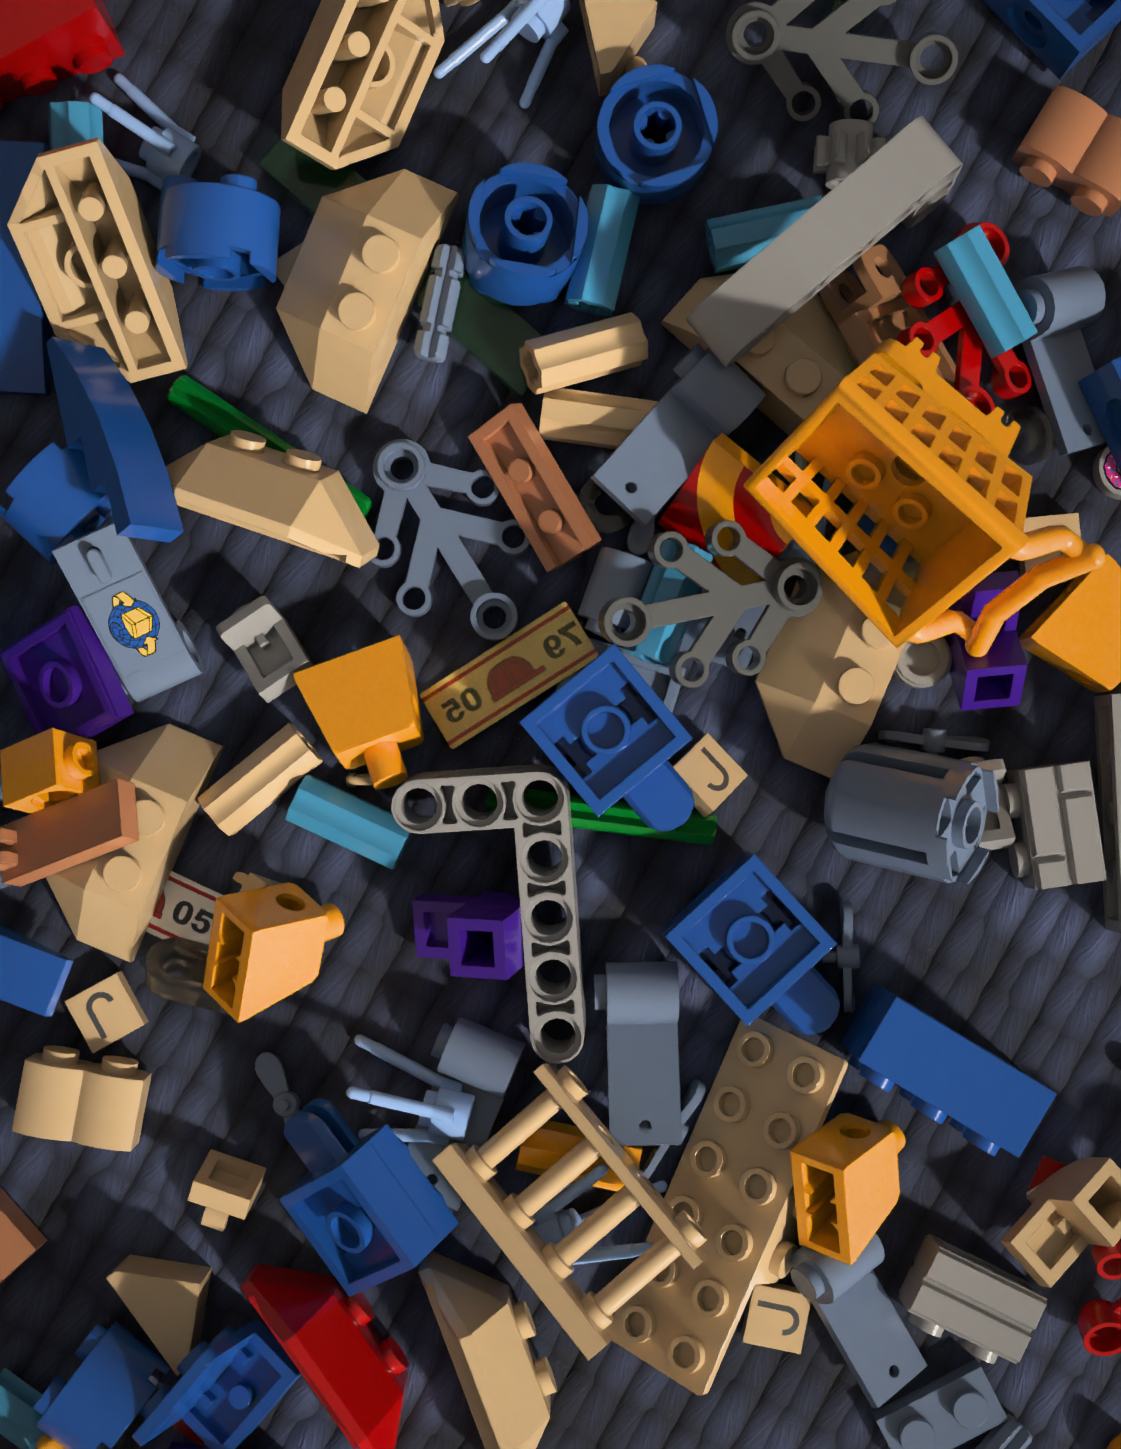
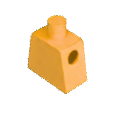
[1019,554,1121,693]
[293,635,424,789]
[203,882,345,1023]
[790,1113,906,1265]

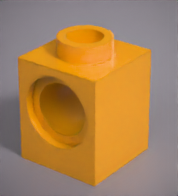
[0,728,100,814]

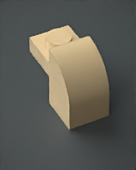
[1000,1157,1121,1288]

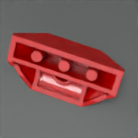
[239,1264,409,1449]

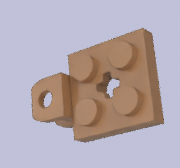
[819,244,956,388]

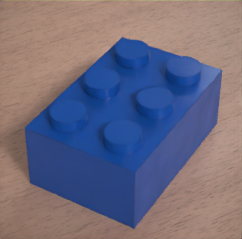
[839,982,1057,1158]

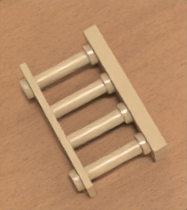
[432,1063,709,1361]

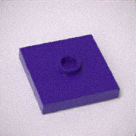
[0,604,134,739]

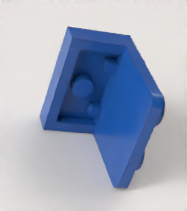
[132,1318,302,1449]

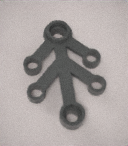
[726,0,958,124]
[598,520,823,688]

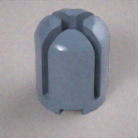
[824,743,999,884]

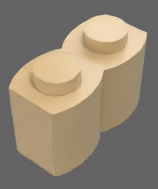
[12,1045,152,1152]

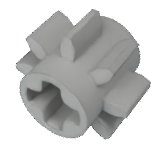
[813,119,886,190]

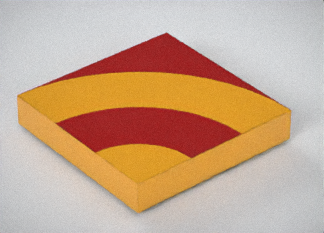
[658,433,813,585]

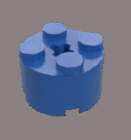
[594,64,718,205]
[461,162,589,306]
[155,174,281,291]
[0,441,114,564]
[33,1321,171,1449]

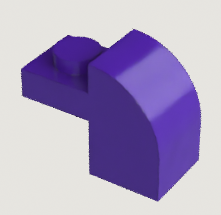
[945,570,1028,711]
[412,890,525,980]

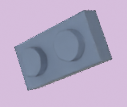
[872,1359,1008,1449]

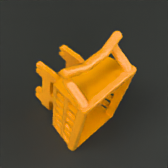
[743,337,1106,657]

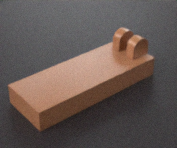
[468,403,602,573]
[0,778,139,887]

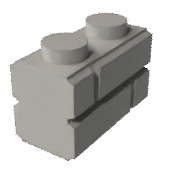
[1002,761,1107,890]
[898,1234,1047,1364]

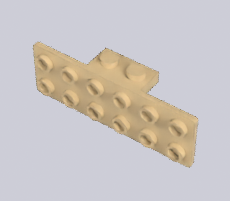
[610,1017,848,1396]

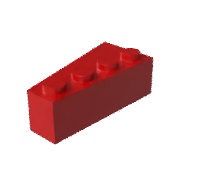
[0,0,126,110]

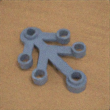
[370,439,530,641]

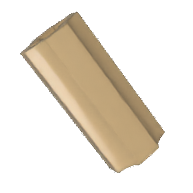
[519,312,648,395]
[539,388,658,449]
[197,723,323,836]

